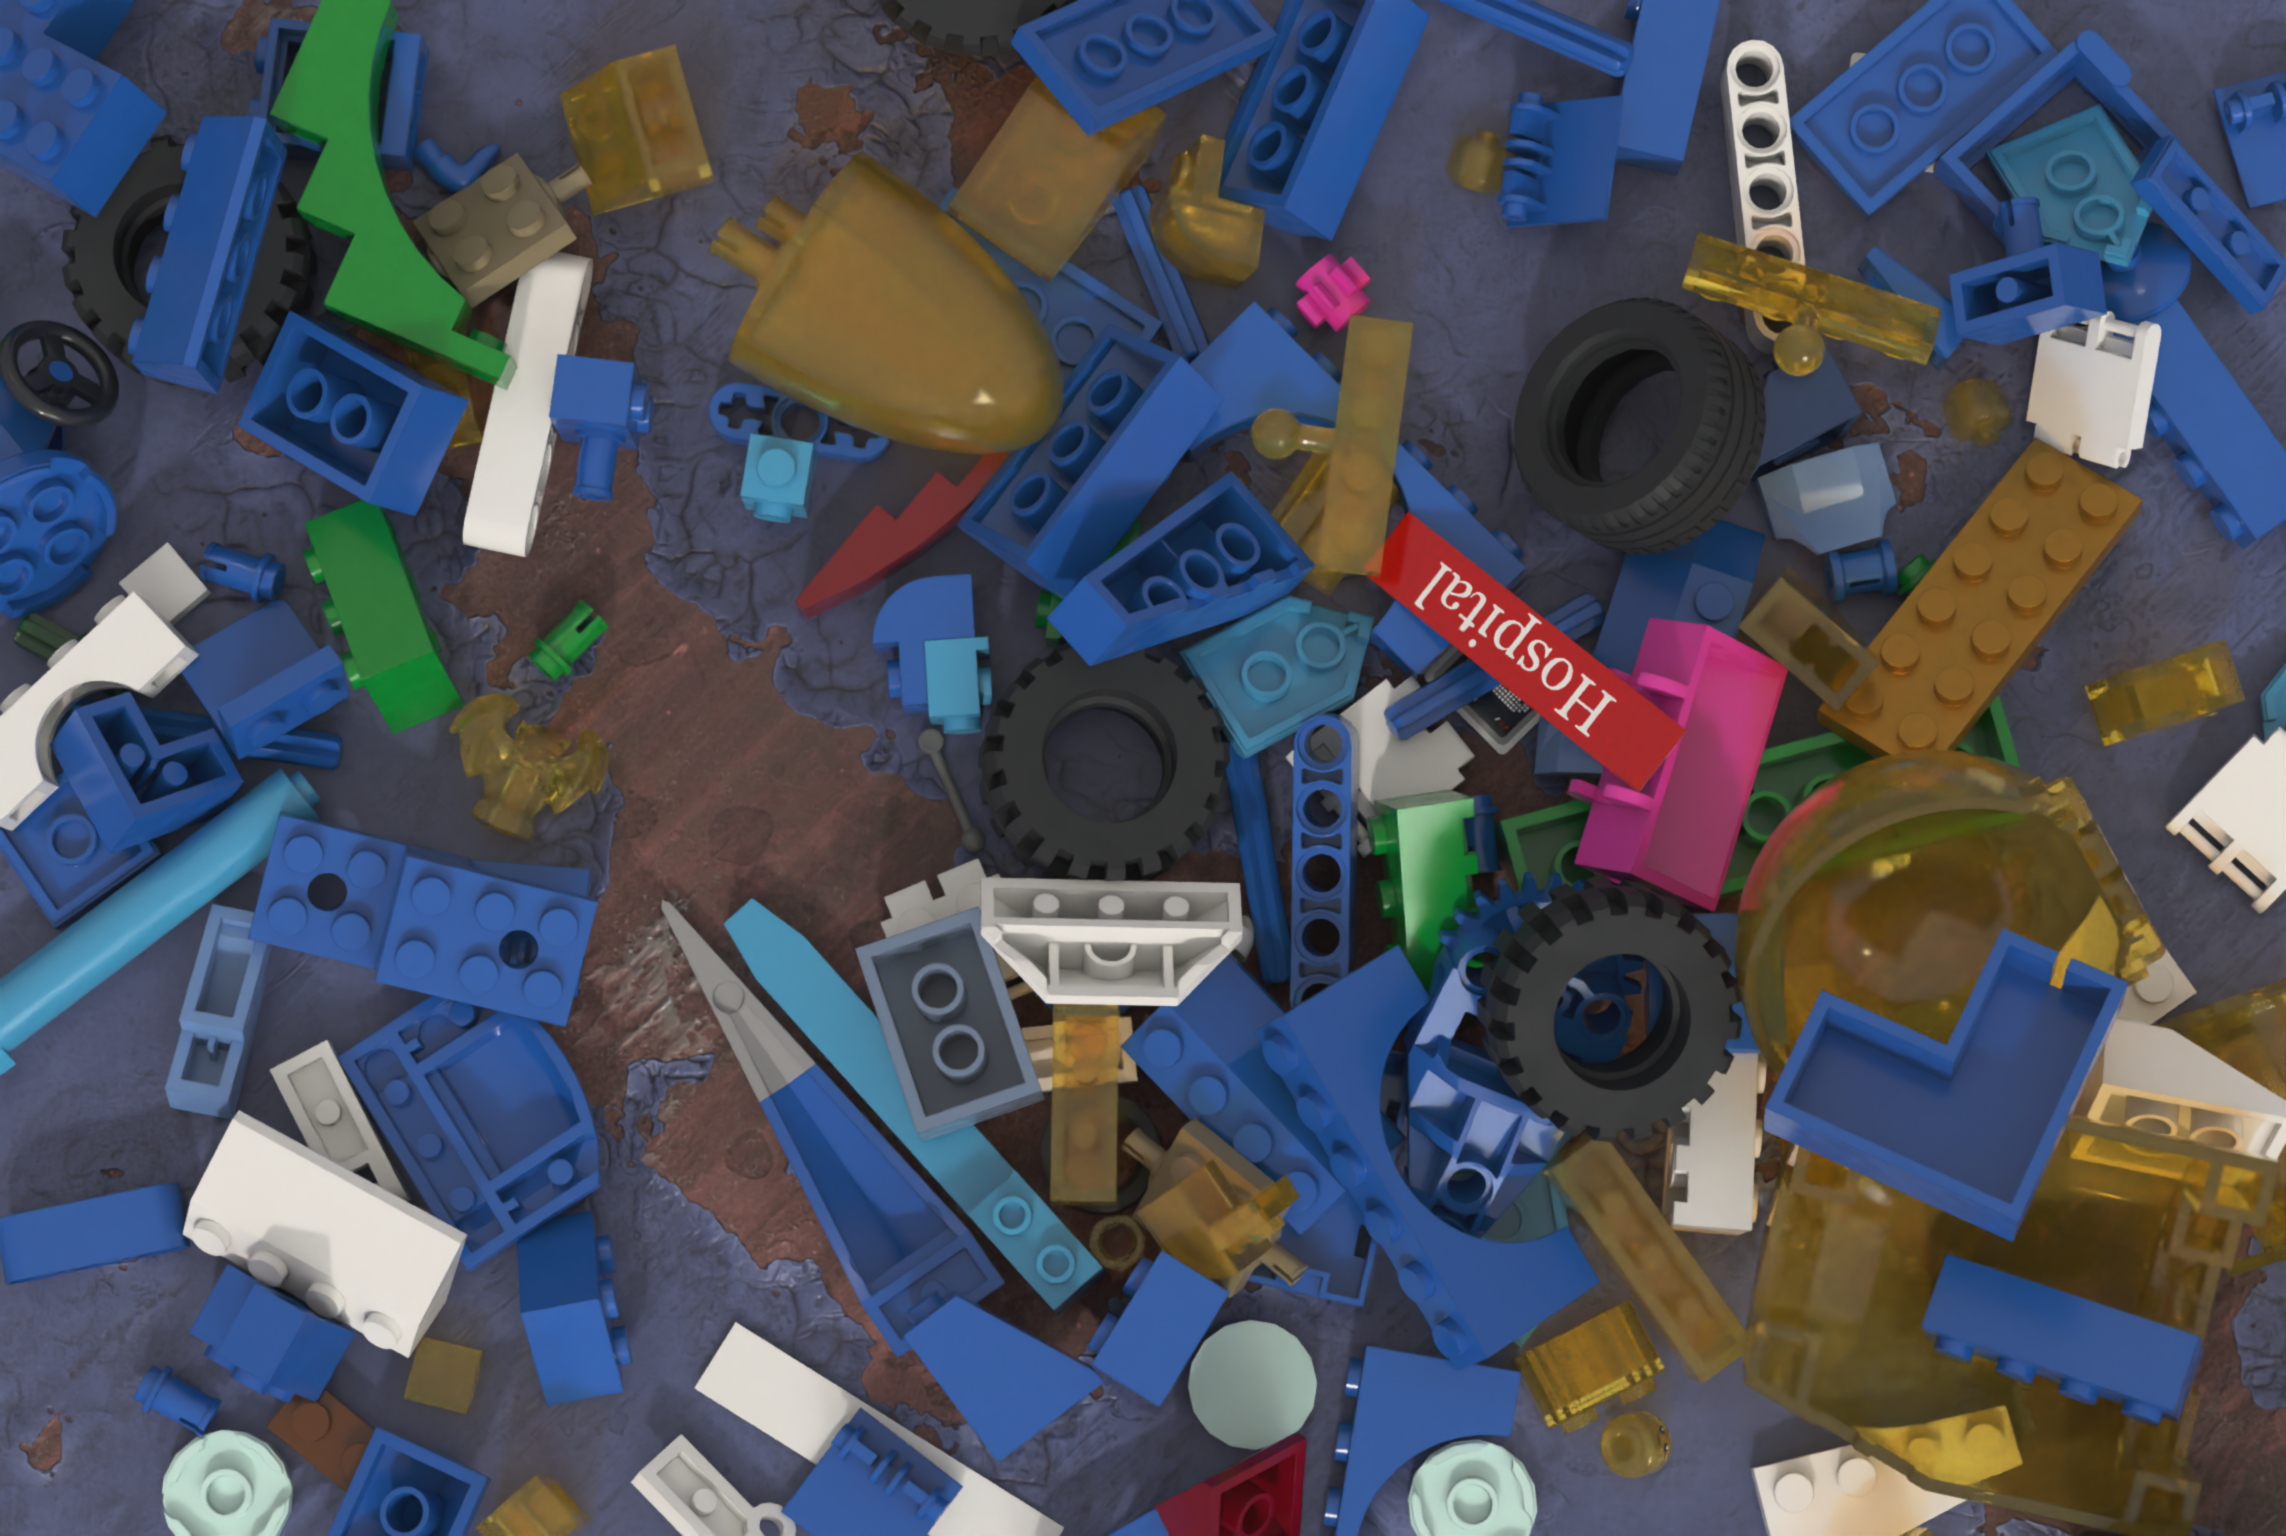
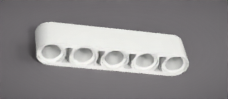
[1720,40,1811,355]
[463,252,593,557]

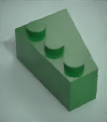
[303,500,464,734]
[1367,789,1485,993]

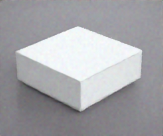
[119,542,211,626]

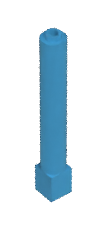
[0,767,322,1076]

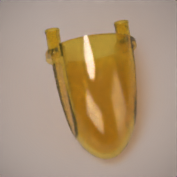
[709,151,1065,455]

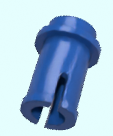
[199,542,286,603]
[1464,794,1502,873]
[133,1365,222,1437]

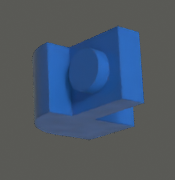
[873,574,976,714]

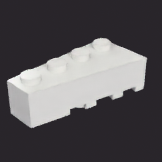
[1660,1053,1767,1235]

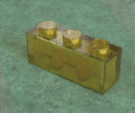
[1050,1004,1121,1206]

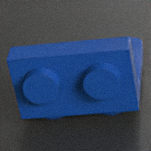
[180,600,349,760]

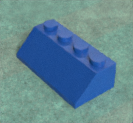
[1200,0,1430,241]
[128,116,288,394]
[957,323,1225,599]
[1120,953,1406,1235]

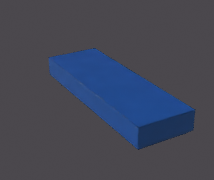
[2130,135,2286,314]

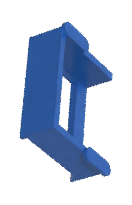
[1933,30,2184,247]

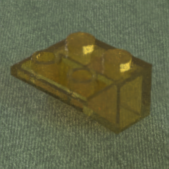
[560,44,715,216]

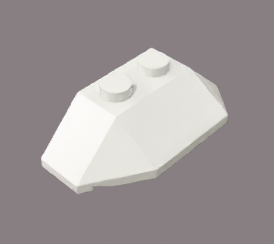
[980,877,1243,1006]

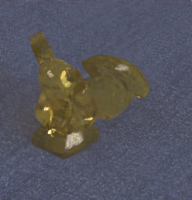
[449,694,609,844]

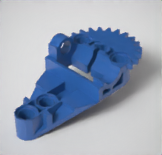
[1403,872,1644,1239]

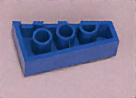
[1047,471,1316,666]

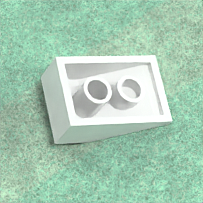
[2071,1018,2286,1185]

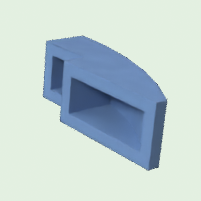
[165,904,272,1119]

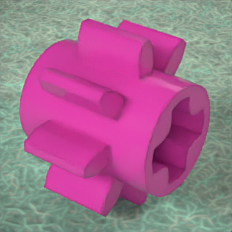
[1295,253,1372,332]

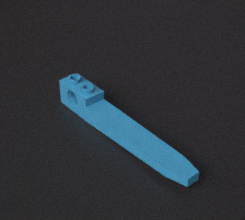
[723,898,1106,1317]

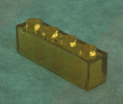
[1542,1134,1755,1384]

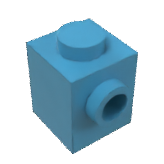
[740,433,818,523]

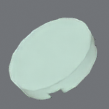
[1188,1320,1317,1450]
[162,1430,294,1536]
[1407,1439,1537,1536]

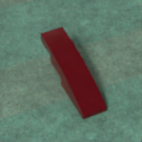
[795,439,1012,619]

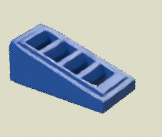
[1858,246,1963,370]

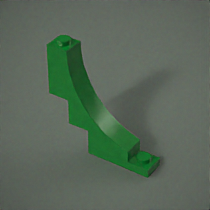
[270,0,517,390]

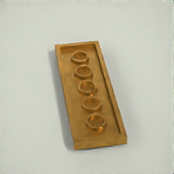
[1817,437,2143,788]

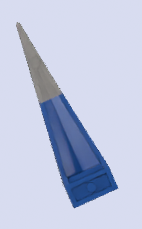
[661,900,1005,1358]

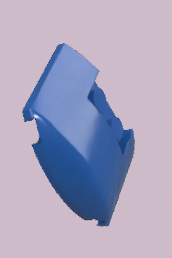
[337,995,602,1272]

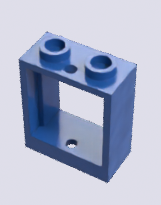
[247,18,430,172]

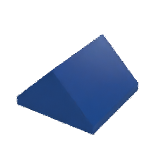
[327,1427,492,1536]

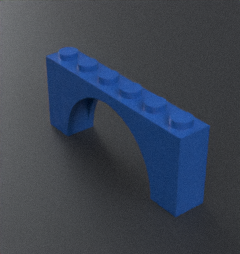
[1183,301,1526,681]
[1254,945,1600,1371]
[1323,1346,1521,1536]

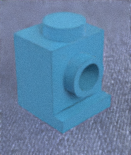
[924,636,993,734]

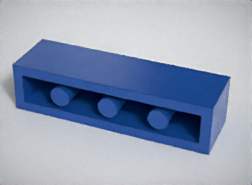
[1610,0,1720,176]
[2113,299,2286,550]
[1921,1254,2204,1426]

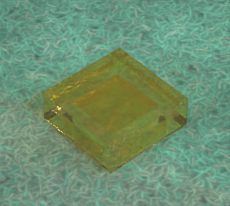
[403,1336,485,1414]

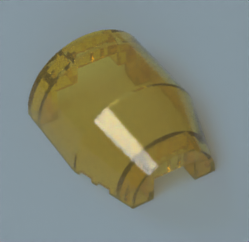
[1743,1114,2280,1536]

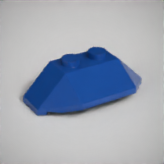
[1593,520,1765,676]

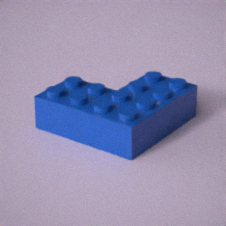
[0,0,167,218]
[1764,927,2129,1242]

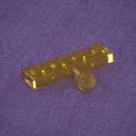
[1681,232,1942,376]
[1251,314,1414,577]

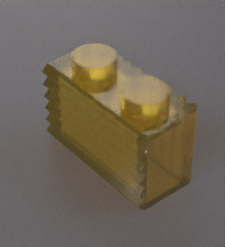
[1510,1300,1665,1435]

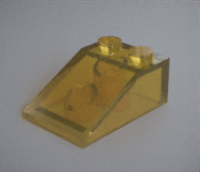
[947,76,1167,283]

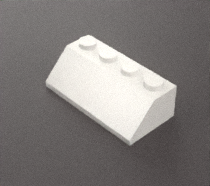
[182,1110,467,1358]

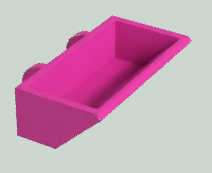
[1567,618,1789,913]

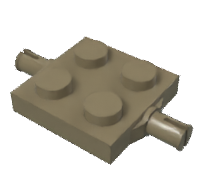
[412,152,593,309]
[1122,1118,1308,1298]

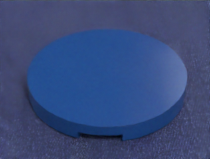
[0,450,117,618]

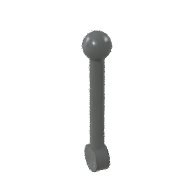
[918,729,986,853]

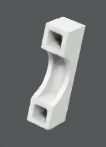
[0,591,200,831]

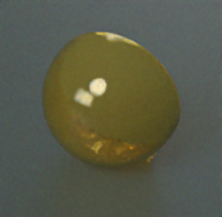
[1734,749,2166,1078]

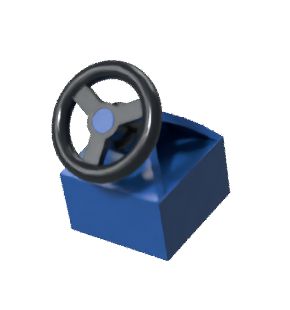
[0,320,119,461]

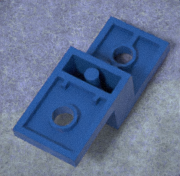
[248,811,598,1027]

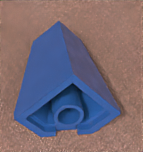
[901,1290,1104,1462]

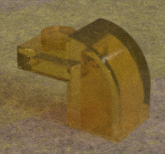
[1149,134,1265,289]
[2085,639,2246,747]
[1137,1159,1301,1279]

